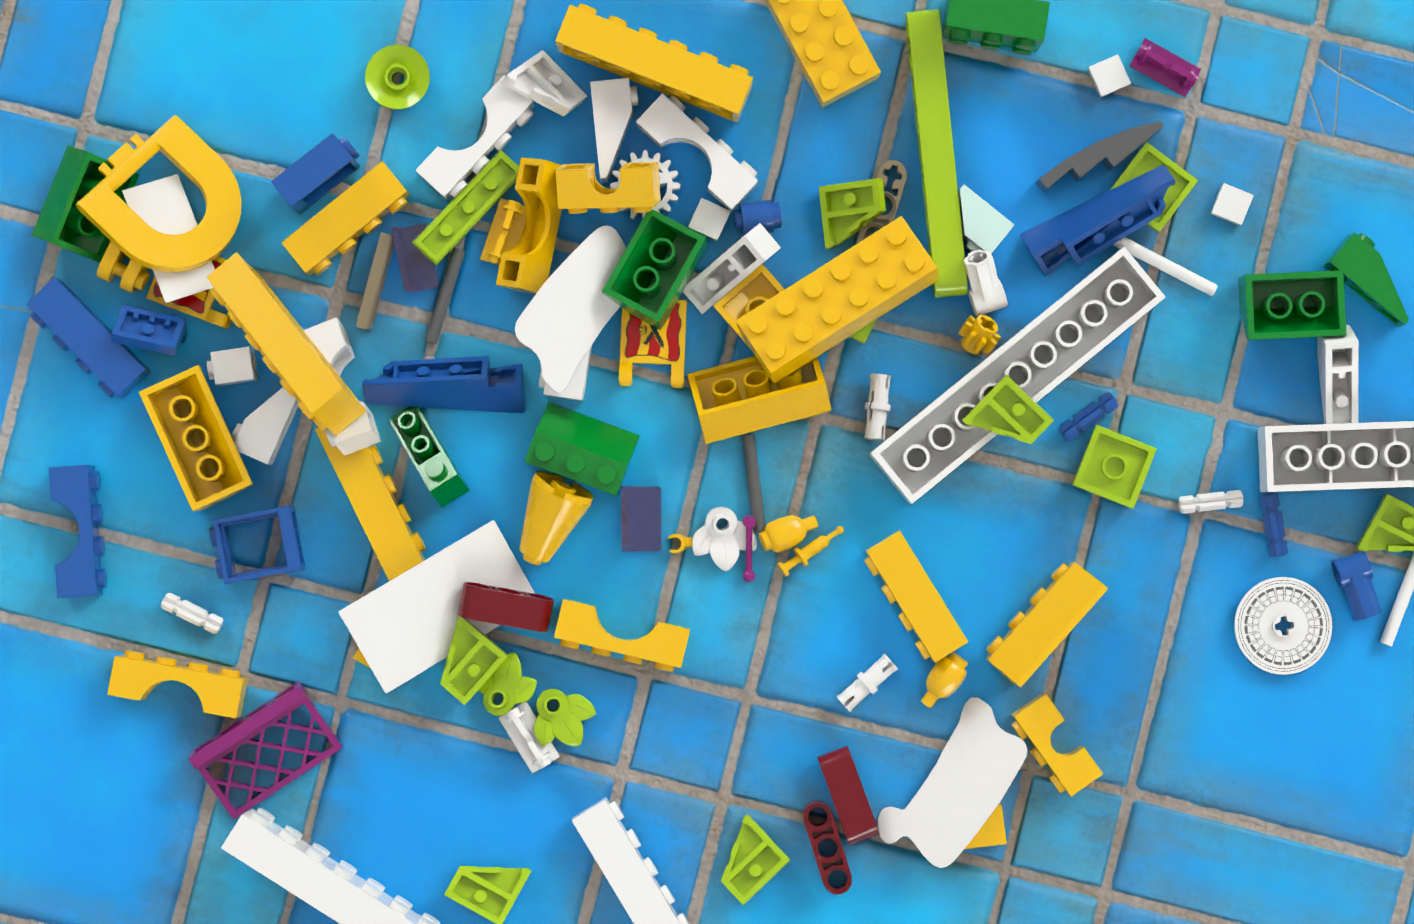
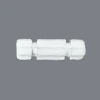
[1178,490,1243,514]
[161,593,223,634]

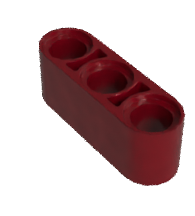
[457,582,555,632]
[817,746,880,846]
[802,800,852,895]

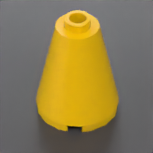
[519,471,594,565]

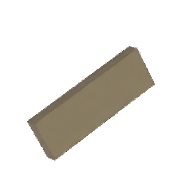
[356,232,396,332]

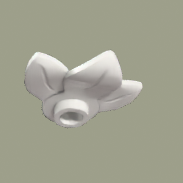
[692,506,757,571]

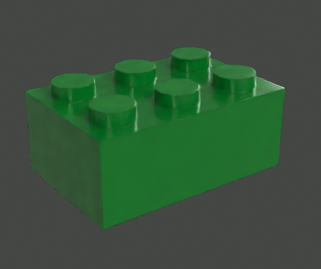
[942,0,1050,55]

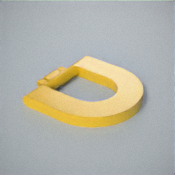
[75,115,241,272]

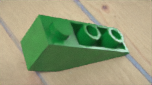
[388,407,470,507]

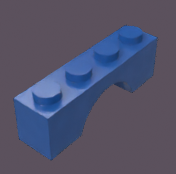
[49,465,107,598]

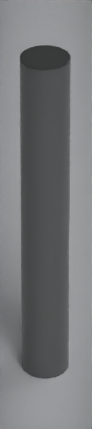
[424,248,466,344]
[742,435,766,533]

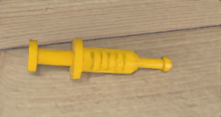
[777,526,844,577]

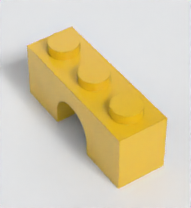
[555,162,661,214]
[1011,692,1103,797]

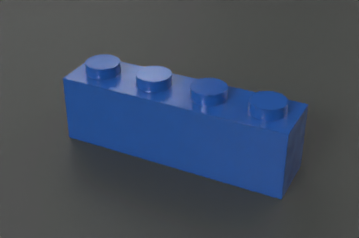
[26,277,151,398]

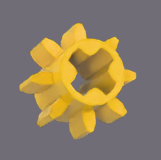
[958,315,1001,355]

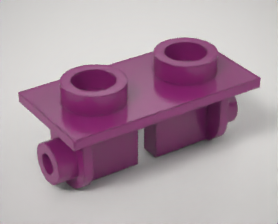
[1129,38,1201,98]

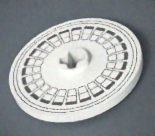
[1234,577,1332,675]

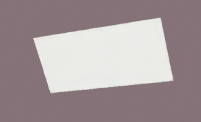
[122,174,215,303]

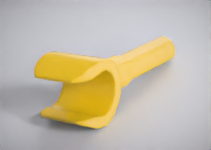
[667,534,693,553]

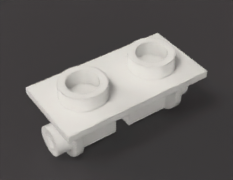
[499,702,560,774]

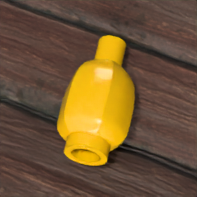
[758,515,818,553]
[921,652,968,708]

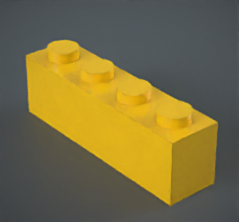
[281,161,410,276]
[864,531,968,662]

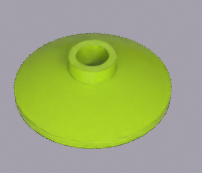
[365,45,430,110]

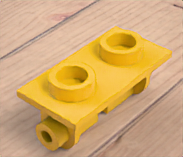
[480,198,526,266]

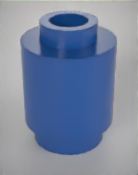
[733,200,782,235]

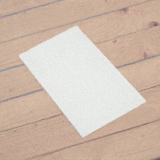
[339,520,535,693]

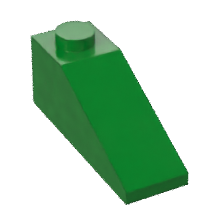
[1323,232,1409,327]

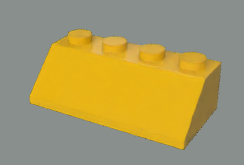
[687,356,832,444]
[139,365,253,512]
[985,562,1108,687]

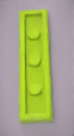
[412,150,519,266]

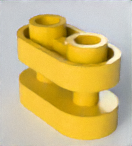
[96,241,150,294]

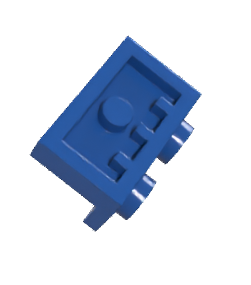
[111,305,187,356]

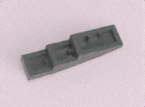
[1035,121,1164,192]

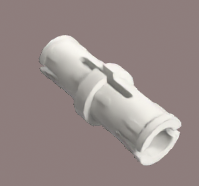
[864,374,891,441]
[836,653,898,712]

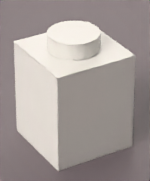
[207,346,259,386]

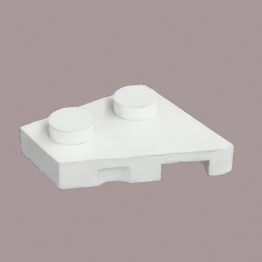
[501,50,587,117]

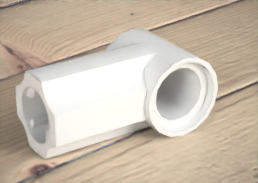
[963,249,1008,317]

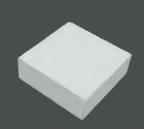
[1087,54,1131,98]
[1210,183,1254,226]
[688,198,731,241]

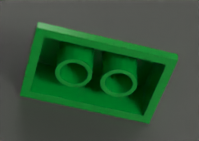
[31,145,139,263]
[602,209,708,330]
[1238,270,1347,340]
[524,402,640,496]

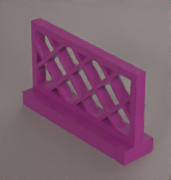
[188,681,342,820]

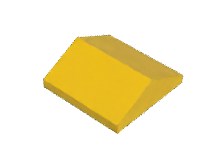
[713,264,785,347]

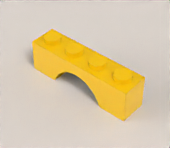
[496,157,562,294]
[554,599,690,672]
[107,650,248,718]

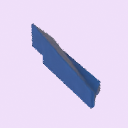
[1020,165,1176,276]
[362,356,525,413]

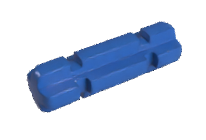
[1059,392,1118,441]
[1259,493,1288,557]

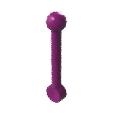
[742,515,756,582]

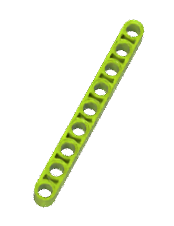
[905,9,968,298]

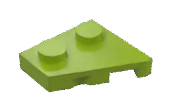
[819,178,886,249]
[962,374,1054,444]
[1356,493,1414,552]
[440,616,508,705]
[721,814,791,905]
[444,866,531,924]

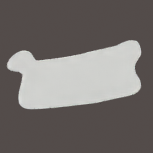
[515,226,626,393]
[878,697,1027,868]

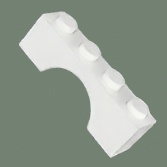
[416,75,534,200]
[636,93,758,213]
[304,317,381,455]

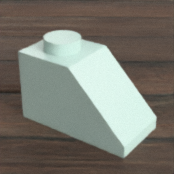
[958,184,1014,254]

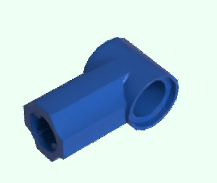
[1331,551,1382,621]

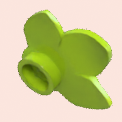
[479,653,537,716]
[533,689,596,747]

